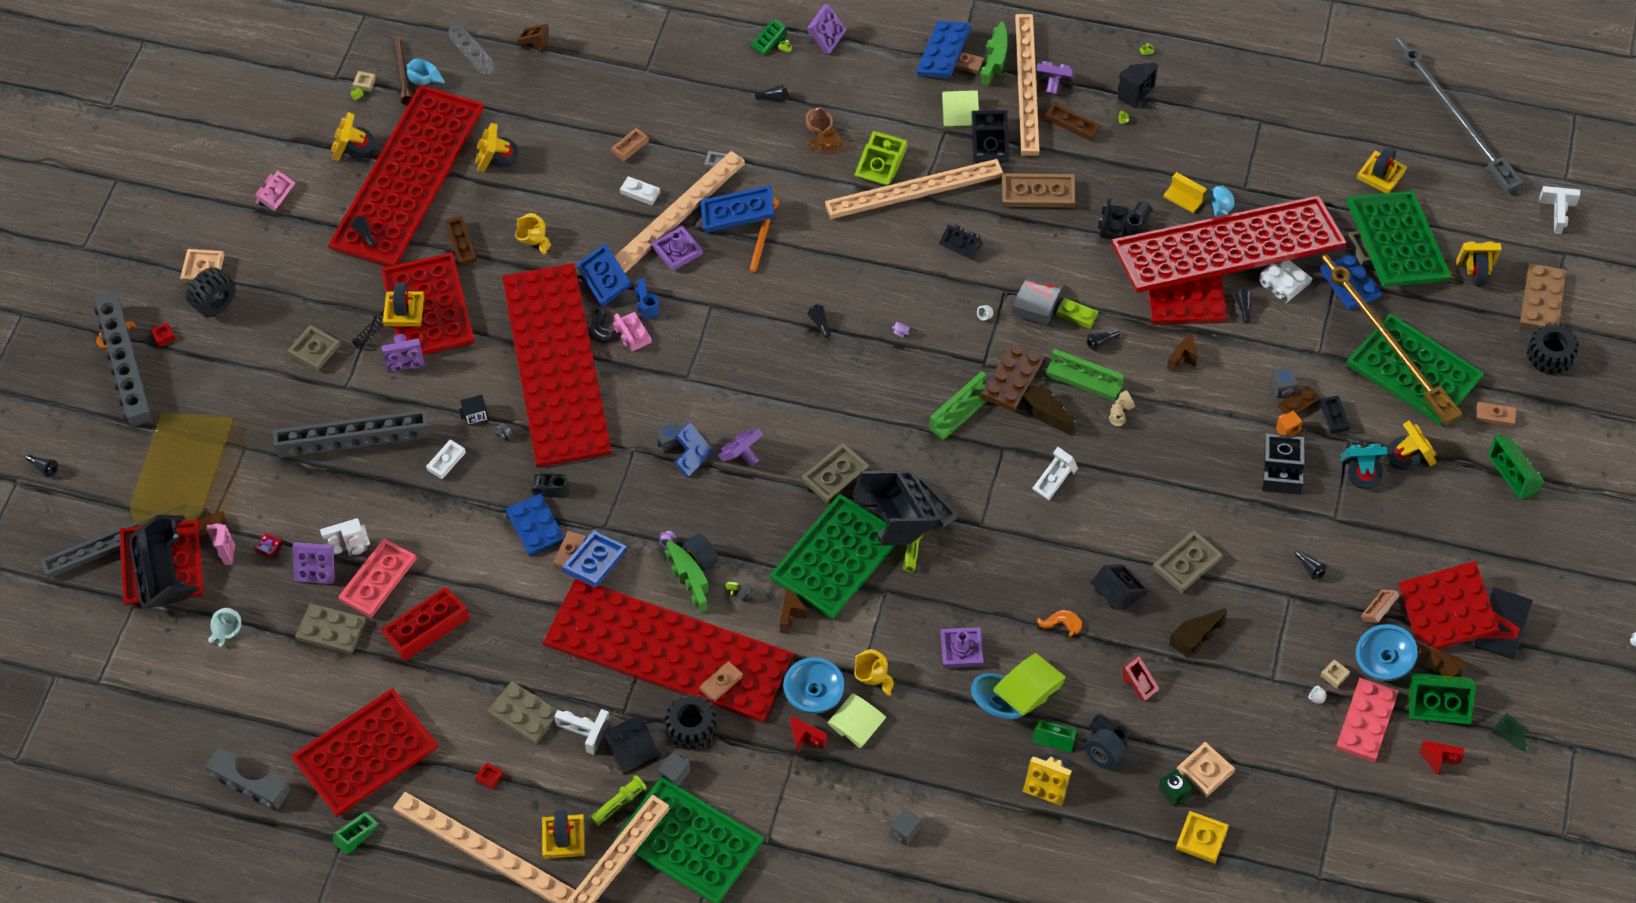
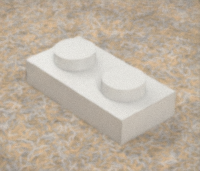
[620,176,660,205]
[426,440,466,479]

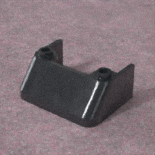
[130,515,198,608]

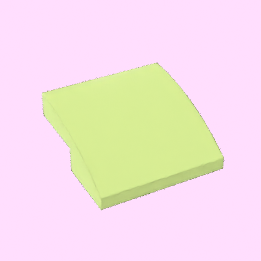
[942,91,979,128]
[827,693,886,748]

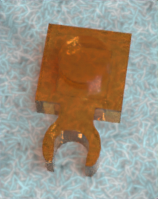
[808,128,842,152]

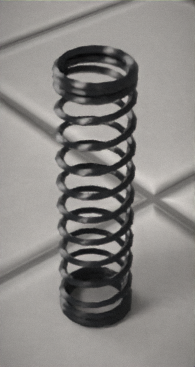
[352,310,384,349]

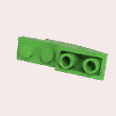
[980,21,1007,87]
[665,541,709,613]

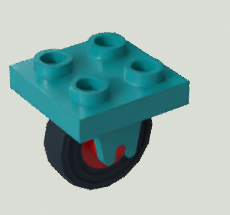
[1340,444,1387,489]

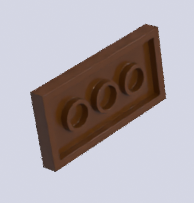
[980,342,1046,412]

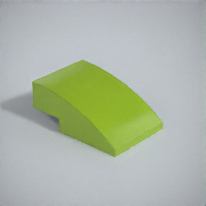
[854,131,908,186]
[993,653,1066,715]

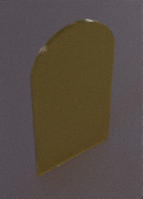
[130,412,234,526]

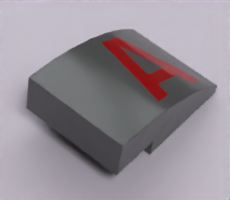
[1012,274,1064,325]

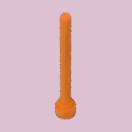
[750,197,779,273]

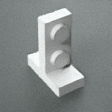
[1540,186,1580,234]
[1032,447,1078,501]
[554,709,610,755]

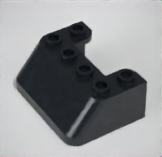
[852,470,940,546]

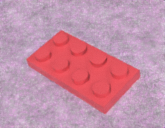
[338,538,417,618]
[1335,678,1399,763]

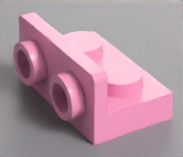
[255,170,295,211]
[613,312,652,351]
[206,524,235,565]

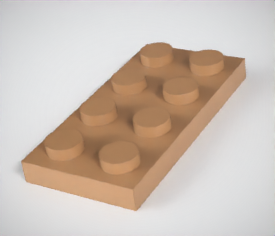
[1002,173,1075,208]
[1519,263,1566,329]

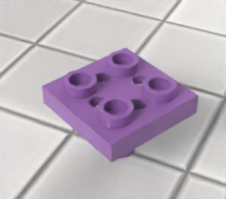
[807,4,846,54]
[1037,61,1075,94]
[652,226,703,271]
[382,334,425,373]
[718,429,764,467]
[293,542,335,584]
[940,627,983,668]

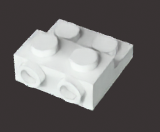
[1259,260,1312,303]
[320,518,370,556]

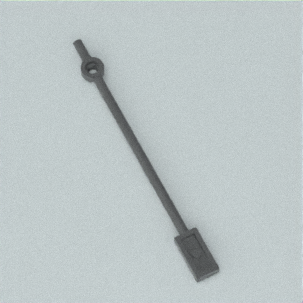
[1395,36,1524,193]

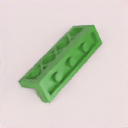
[1046,349,1124,402]
[930,371,987,440]

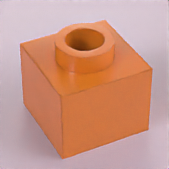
[1276,410,1303,436]

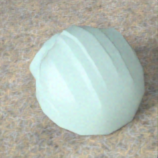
[208,608,241,647]

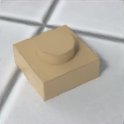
[353,71,376,92]
[1321,660,1350,688]

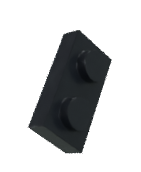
[1319,395,1350,434]

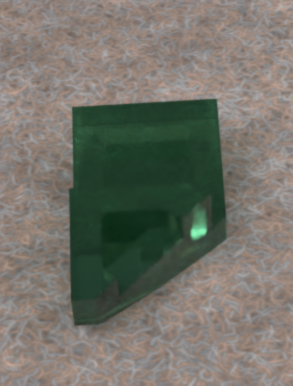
[1492,713,1528,752]

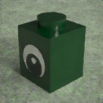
[1158,769,1192,807]

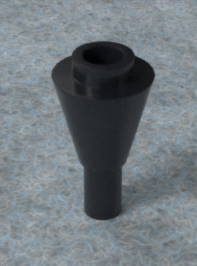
[755,84,788,102]
[351,216,376,247]
[1234,289,1253,323]
[807,304,831,338]
[1087,329,1120,351]
[26,454,58,478]
[1295,549,1326,580]

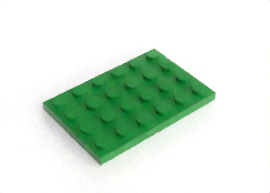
[1346,191,1452,287]
[1346,313,1484,425]
[769,494,895,620]
[614,777,764,903]

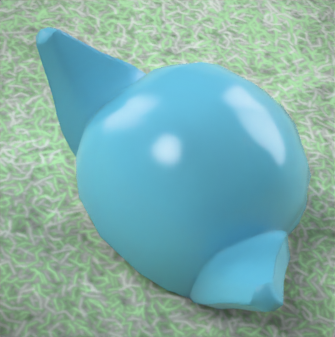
[407,59,445,86]
[1210,185,1234,217]

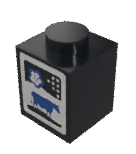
[458,394,489,426]

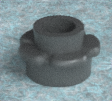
[495,423,512,440]
[737,583,755,601]

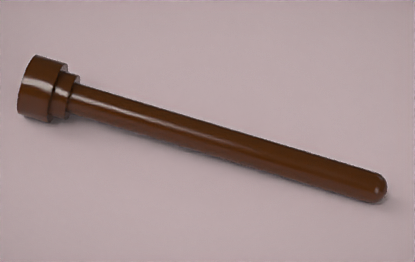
[394,38,414,105]

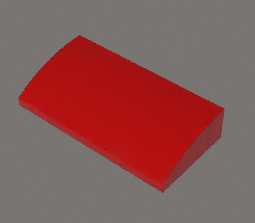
[380,587,470,662]

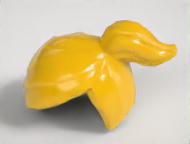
[516,213,550,255]
[854,649,894,696]

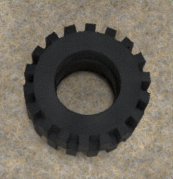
[186,267,237,318]
[1527,323,1579,375]
[665,694,717,750]

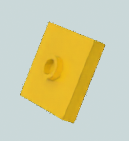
[1176,811,1229,863]

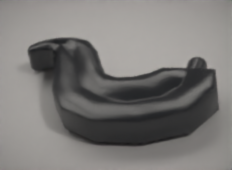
[589,307,616,343]

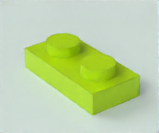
[1056,298,1098,329]

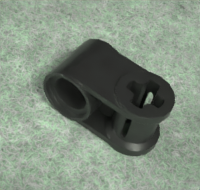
[531,471,570,498]

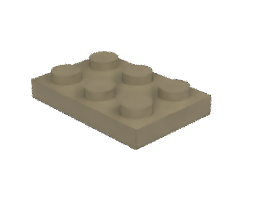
[801,443,870,504]
[1153,530,1223,593]
[295,603,366,655]
[487,681,557,745]

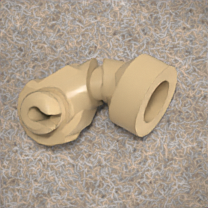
[1109,390,1135,426]

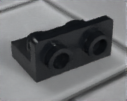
[1098,198,1129,239]
[938,224,983,260]

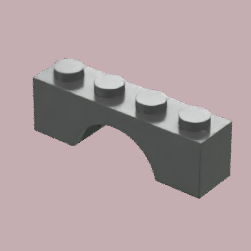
[206,747,291,810]

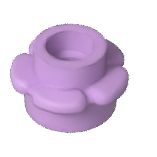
[892,322,910,337]
[659,531,678,548]

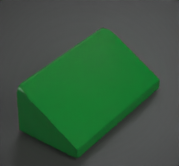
[1032,720,1078,752]

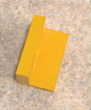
[1163,172,1207,214]

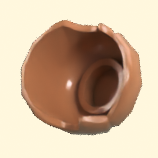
[806,107,833,135]

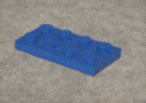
[916,21,971,78]
[701,185,775,233]

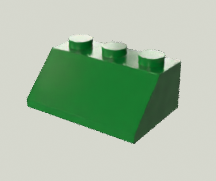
[1488,434,1544,500]
[1409,673,1476,724]

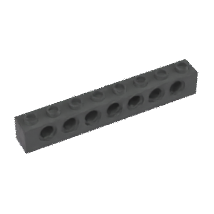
[93,291,153,427]
[273,410,430,458]

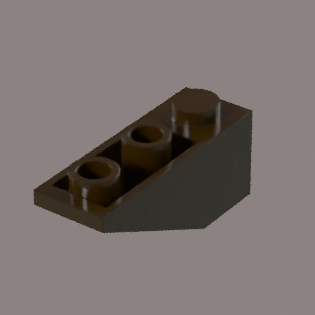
[1023,384,1076,436]
[1169,608,1228,659]

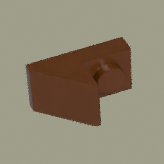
[516,23,549,52]
[1167,333,1198,372]
[779,589,807,634]

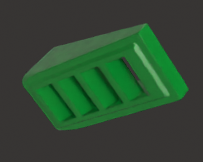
[751,19,787,55]
[333,812,379,855]

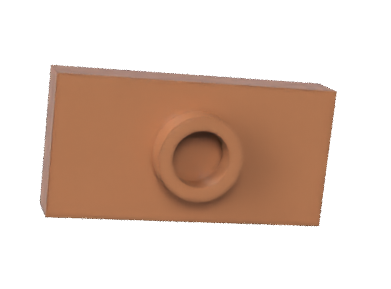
[955,52,984,74]
[611,128,649,161]
[1475,402,1516,427]
[553,531,586,569]
[1361,590,1400,623]
[700,661,743,702]

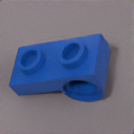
[635,278,659,320]

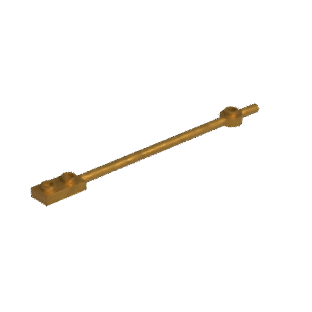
[1321,254,1462,425]

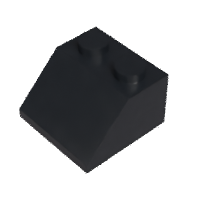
[1117,62,1158,108]
[1090,564,1149,610]
[603,714,660,775]

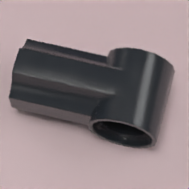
[1125,201,1153,236]
[1089,713,1128,748]

